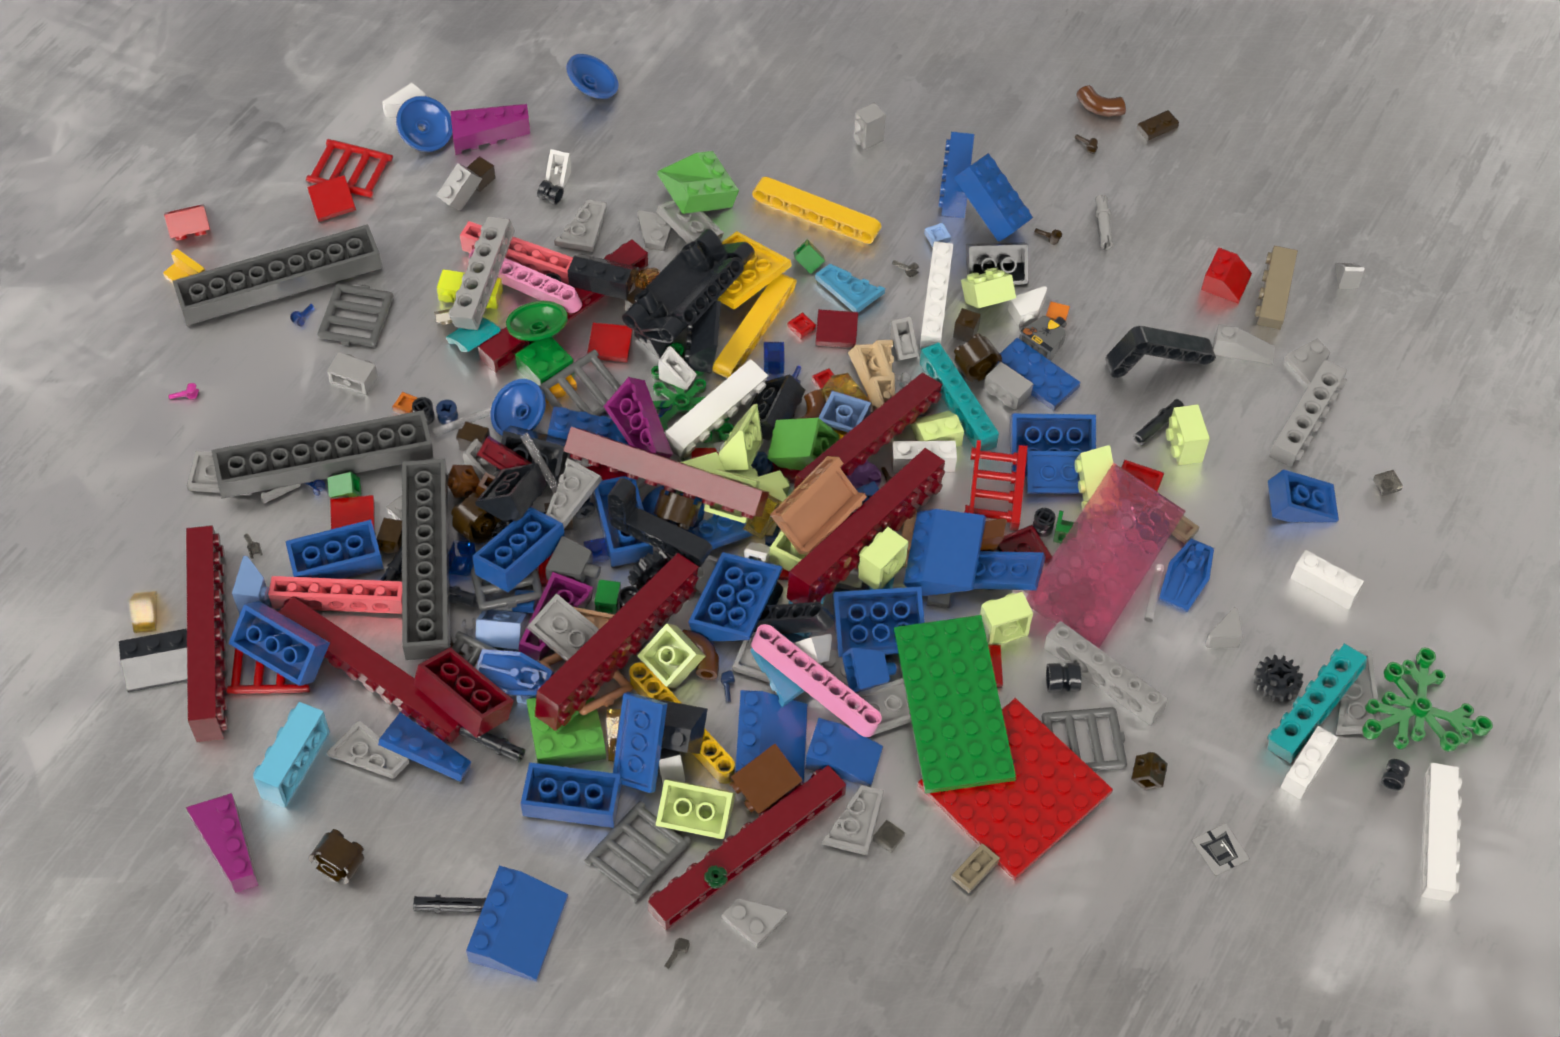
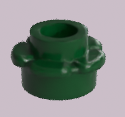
[704,866,728,889]

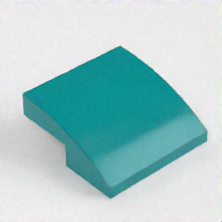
[445,317,501,352]

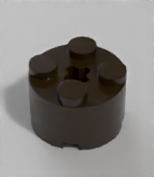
[954,333,1002,382]
[653,489,702,530]
[451,493,502,544]
[309,829,365,884]

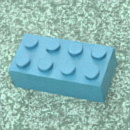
[253,702,330,808]

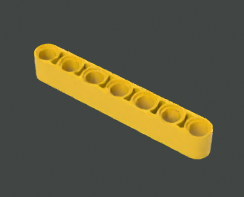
[752,176,882,244]
[712,274,797,378]
[629,662,735,784]

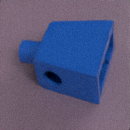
[842,648,897,693]

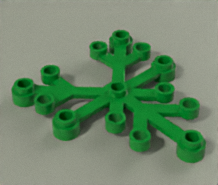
[651,343,734,443]
[1362,647,1493,752]

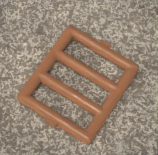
[539,653,633,715]

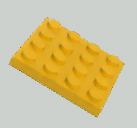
[717,231,792,310]

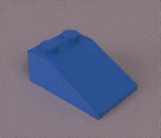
[1268,469,1339,522]
[805,718,883,787]

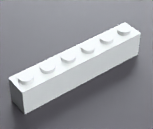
[919,241,953,350]
[665,359,768,458]
[1421,763,1462,902]

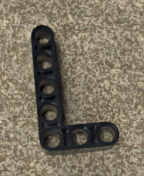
[1105,326,1216,378]
[608,478,713,567]
[754,581,835,634]

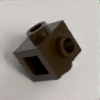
[1131,752,1168,790]

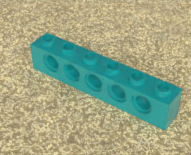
[920,342,999,451]
[1267,643,1367,764]

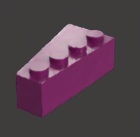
[451,104,530,155]
[603,377,673,458]
[518,572,594,662]
[186,793,259,893]

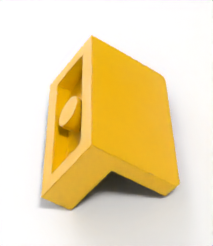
[163,249,205,281]

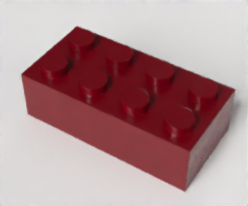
[413,647,514,738]

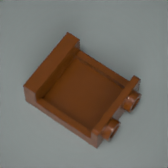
[729,744,803,814]

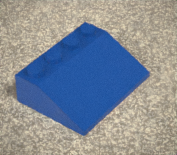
[1009,413,1096,477]
[903,509,986,596]
[688,552,783,642]
[832,587,925,658]
[735,690,808,787]
[466,865,568,982]

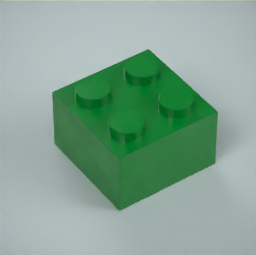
[515,337,574,386]

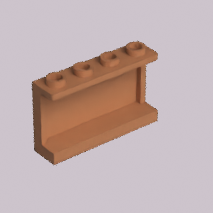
[770,456,867,555]

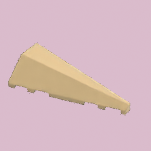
[848,340,895,409]

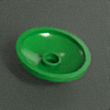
[506,301,568,341]

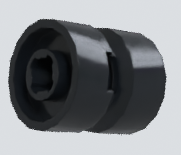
[1046,663,1081,692]

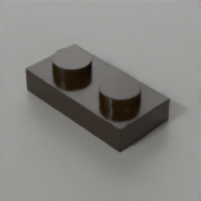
[1136,110,1179,141]

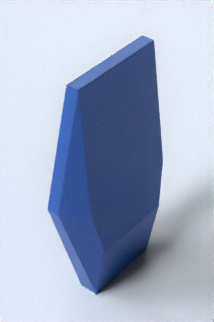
[1159,538,1214,612]
[476,649,554,696]

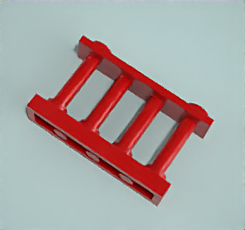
[964,440,1028,531]

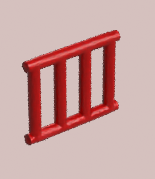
[306,139,393,198]
[227,648,310,694]

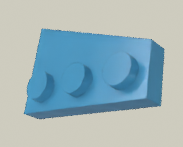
[815,264,885,312]
[751,648,804,707]

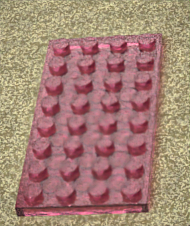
[1026,463,1186,648]

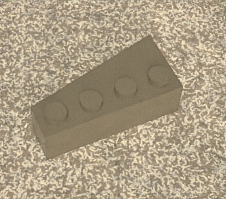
[1255,245,1298,330]

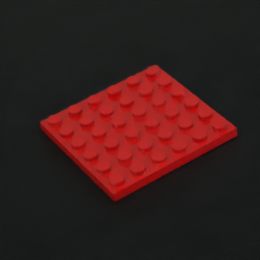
[917,698,1113,881]

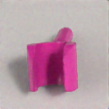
[168,383,199,399]

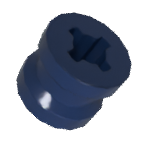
[436,399,458,426]
[751,451,774,477]

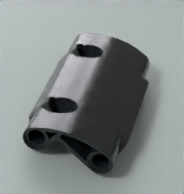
[622,229,755,343]

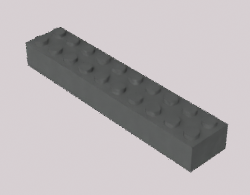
[172,224,382,326]
[211,410,433,499]
[402,459,451,660]

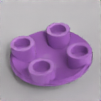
[846,460,881,489]

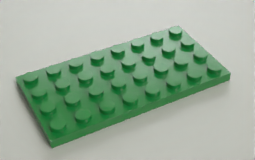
[894,615,1016,794]

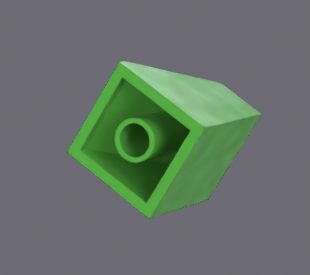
[768,418,840,470]

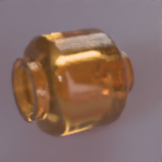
[634,267,660,290]

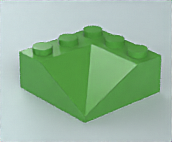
[657,151,739,214]
[526,698,606,767]

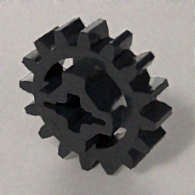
[627,550,671,590]
[1254,655,1304,702]

